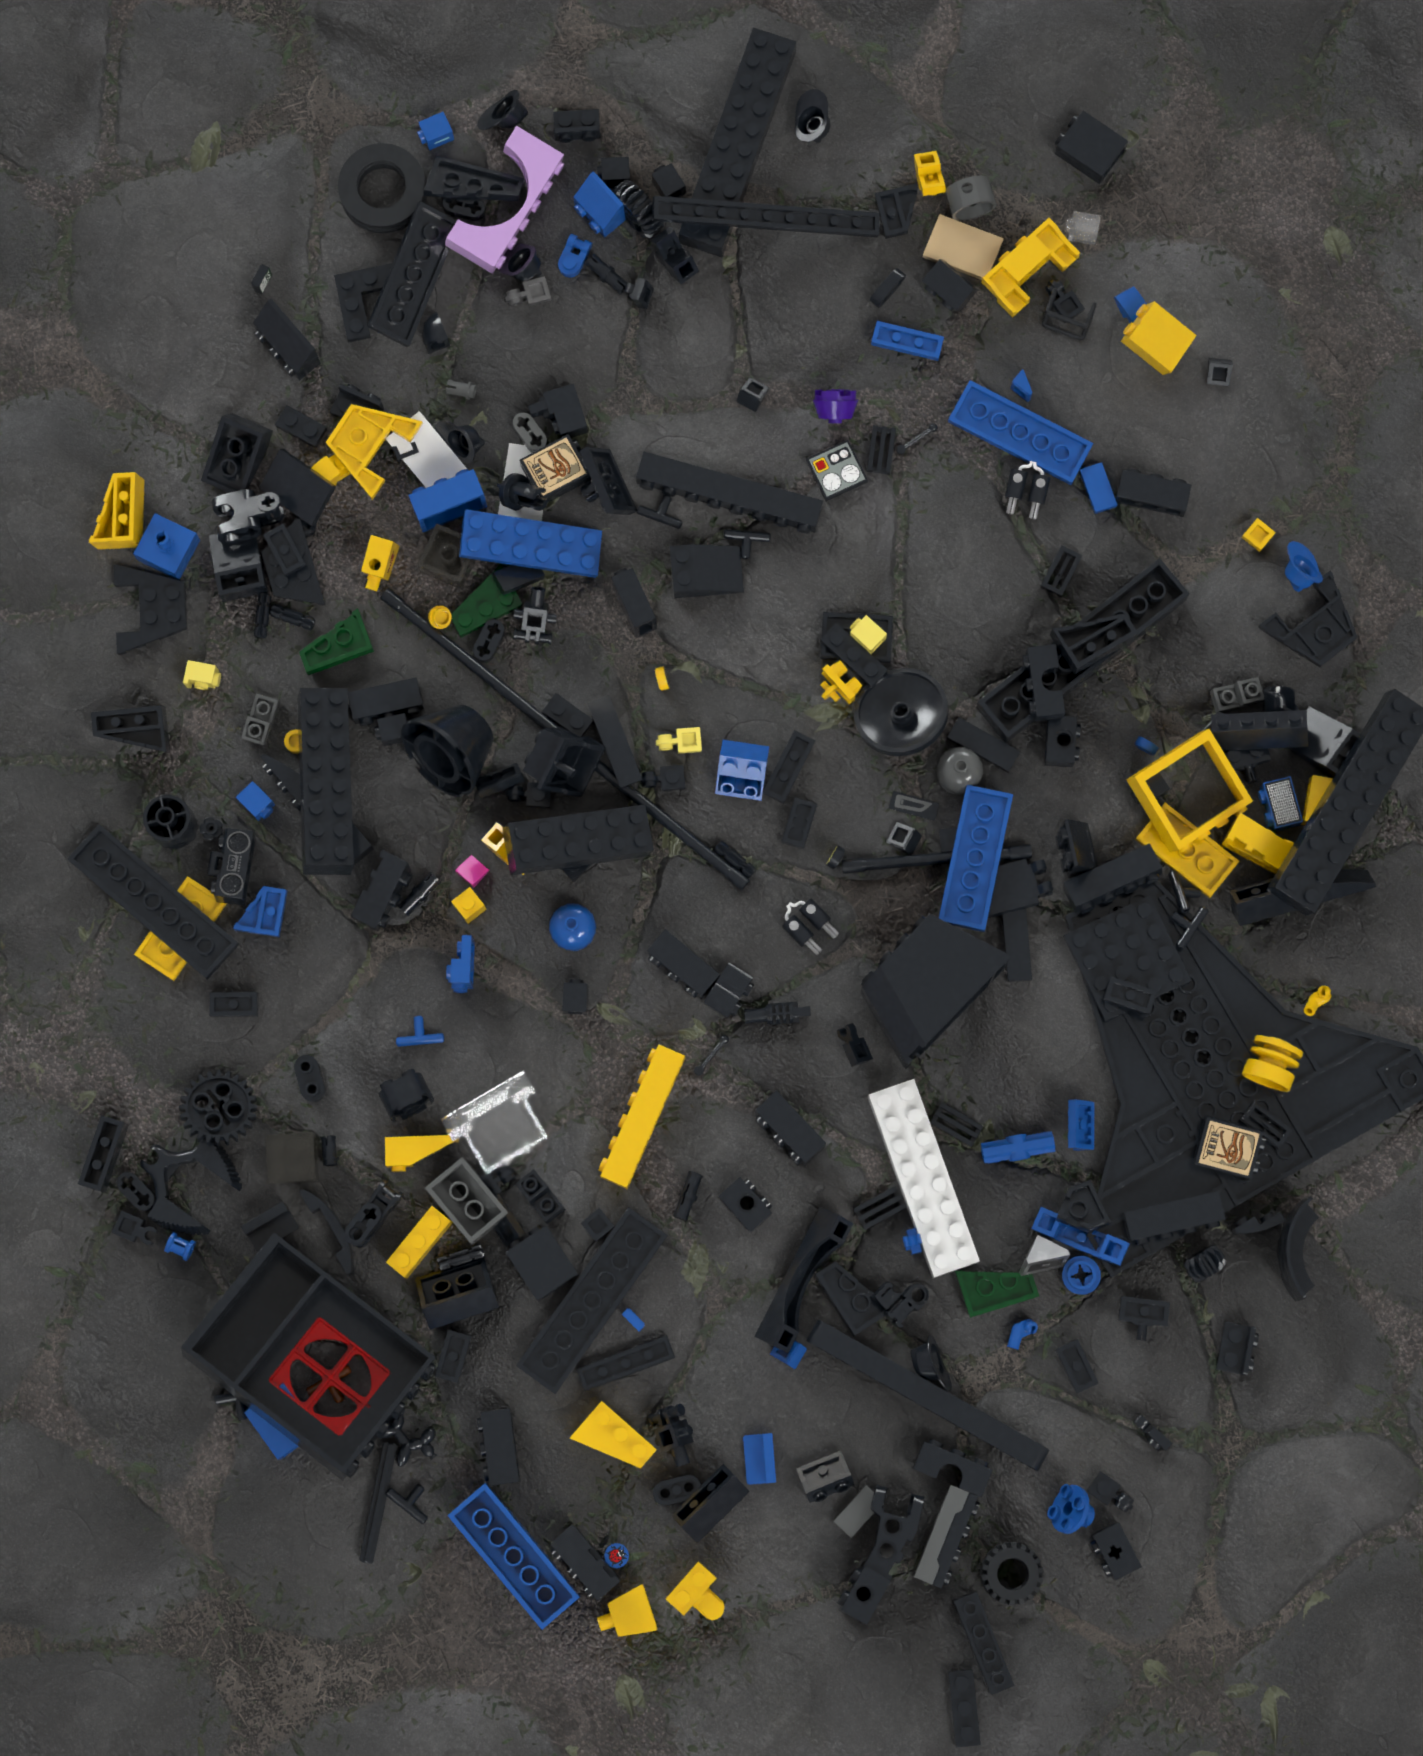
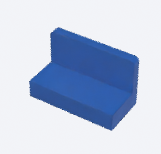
[743,1433,776,1484]

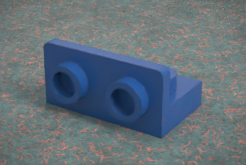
[1068,1099,1094,1151]

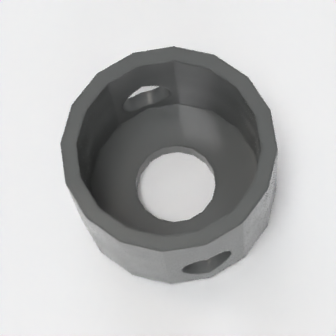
[945,175,997,221]

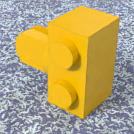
[666,1561,725,1620]

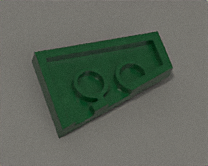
[299,608,374,676]

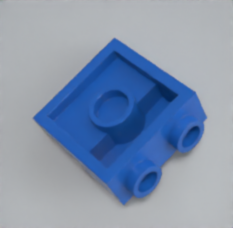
[446,935,475,993]

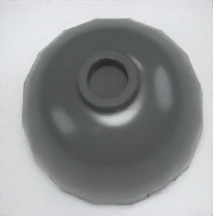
[936,747,983,795]

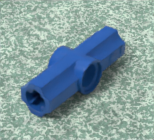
[980,1131,1056,1164]

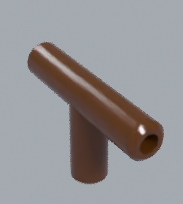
[306,1365,352,1403]

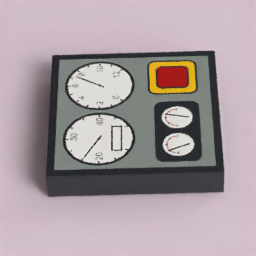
[806,440,868,501]

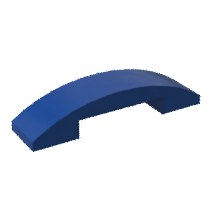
[1031,1207,1130,1266]

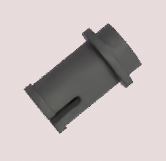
[446,380,477,400]

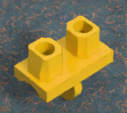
[820,661,862,705]

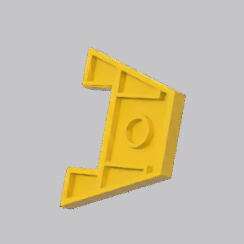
[326,404,423,500]

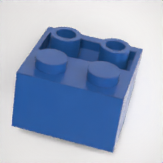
[715,740,769,801]

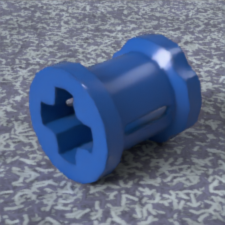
[164,1232,196,1261]

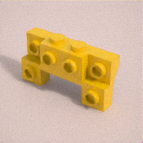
[981,218,1080,318]

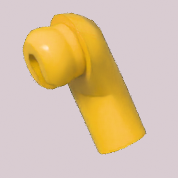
[1304,986,1331,1016]

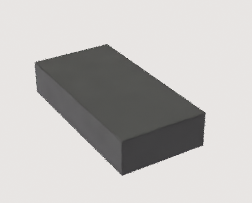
[833,1485,874,1538]

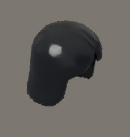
[1264,686,1299,712]

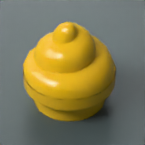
[428,606,452,629]

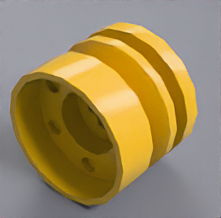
[1242,1035,1303,1092]

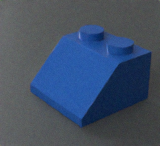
[574,171,625,238]

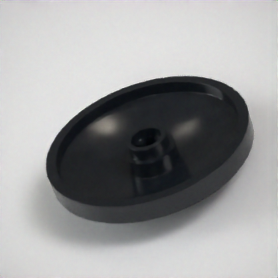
[854,668,949,756]

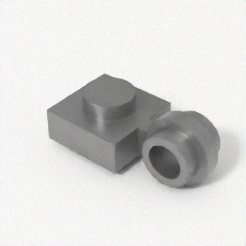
[505,276,551,307]

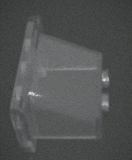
[441,1071,549,1174]

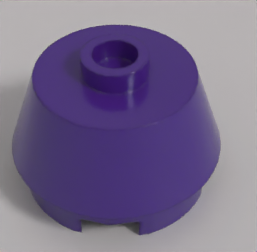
[812,389,858,423]

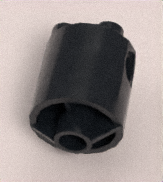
[143,794,197,849]

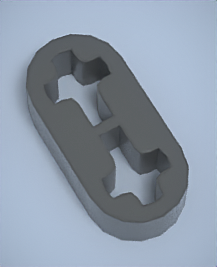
[513,413,547,453]

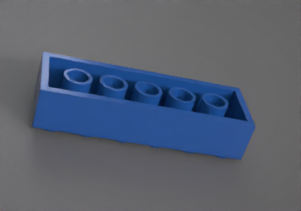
[447,1483,581,1630]

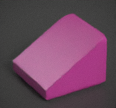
[455,855,489,888]

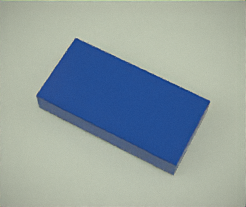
[1079,462,1117,514]

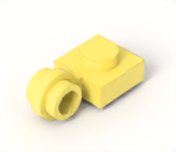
[656,727,702,754]

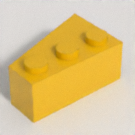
[89,472,144,549]
[1221,813,1294,874]
[570,1401,657,1468]

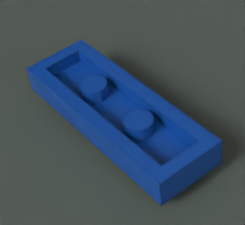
[871,321,944,361]

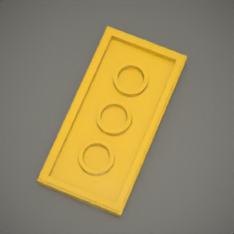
[1135,803,1239,898]
[134,876,227,981]

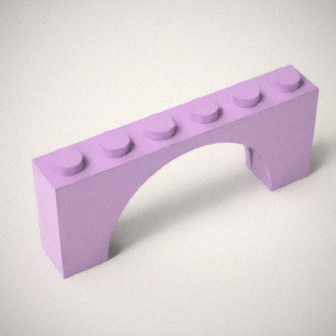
[445,126,564,274]

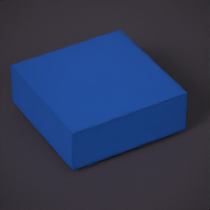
[622,1308,645,1332]

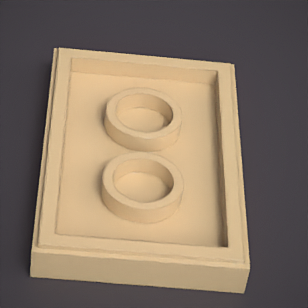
[923,214,1004,280]

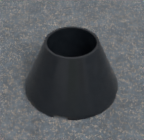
[401,705,494,797]

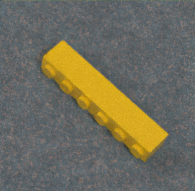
[598,1044,685,1189]

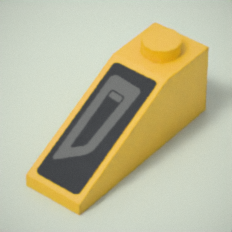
[385,1135,459,1172]

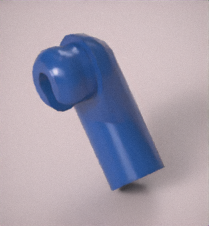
[1007,1319,1038,1350]

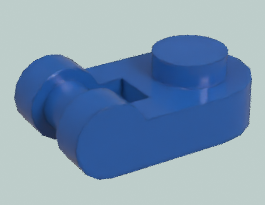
[558,234,593,278]

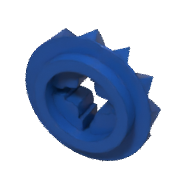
[1062,1256,1101,1295]

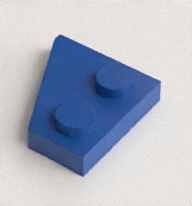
[233,886,288,937]

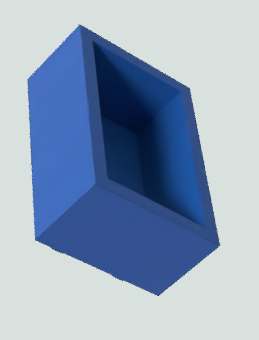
[408,469,487,532]

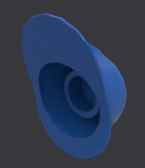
[1285,541,1323,592]

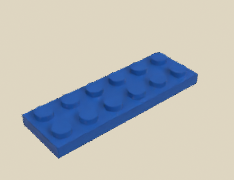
[948,380,1093,485]
[459,509,602,578]
[939,785,1013,932]

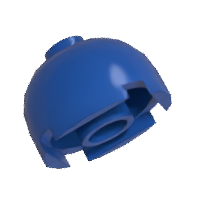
[549,903,596,951]

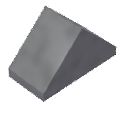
[1019,1235,1070,1276]

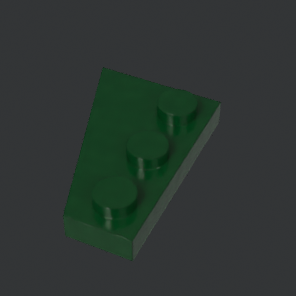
[451,564,523,638]
[955,1271,1039,1318]

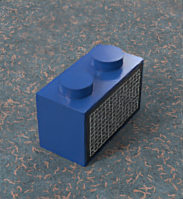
[1258,776,1303,832]

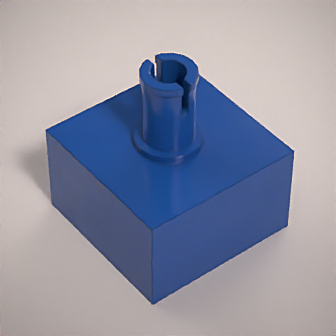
[133,513,200,580]

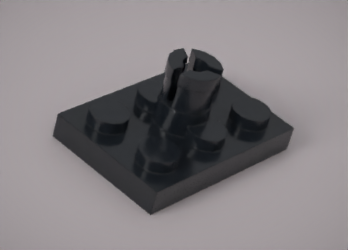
[580,447,637,515]

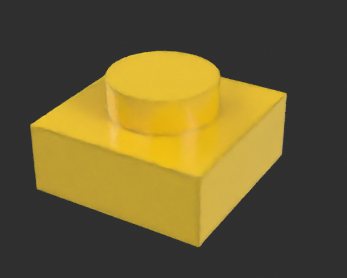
[1242,518,1276,552]

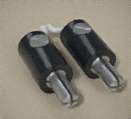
[1005,461,1051,519]
[782,898,839,955]

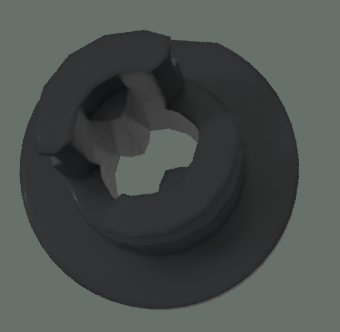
[497,473,549,511]

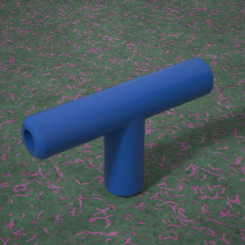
[396,1016,444,1047]

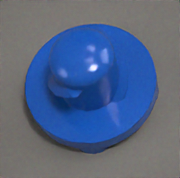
[1047,1484,1095,1534]

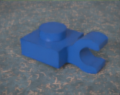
[902,1228,922,1255]

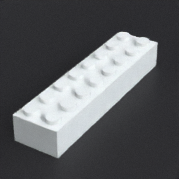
[868,1079,980,1279]

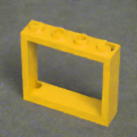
[1126,729,1253,853]

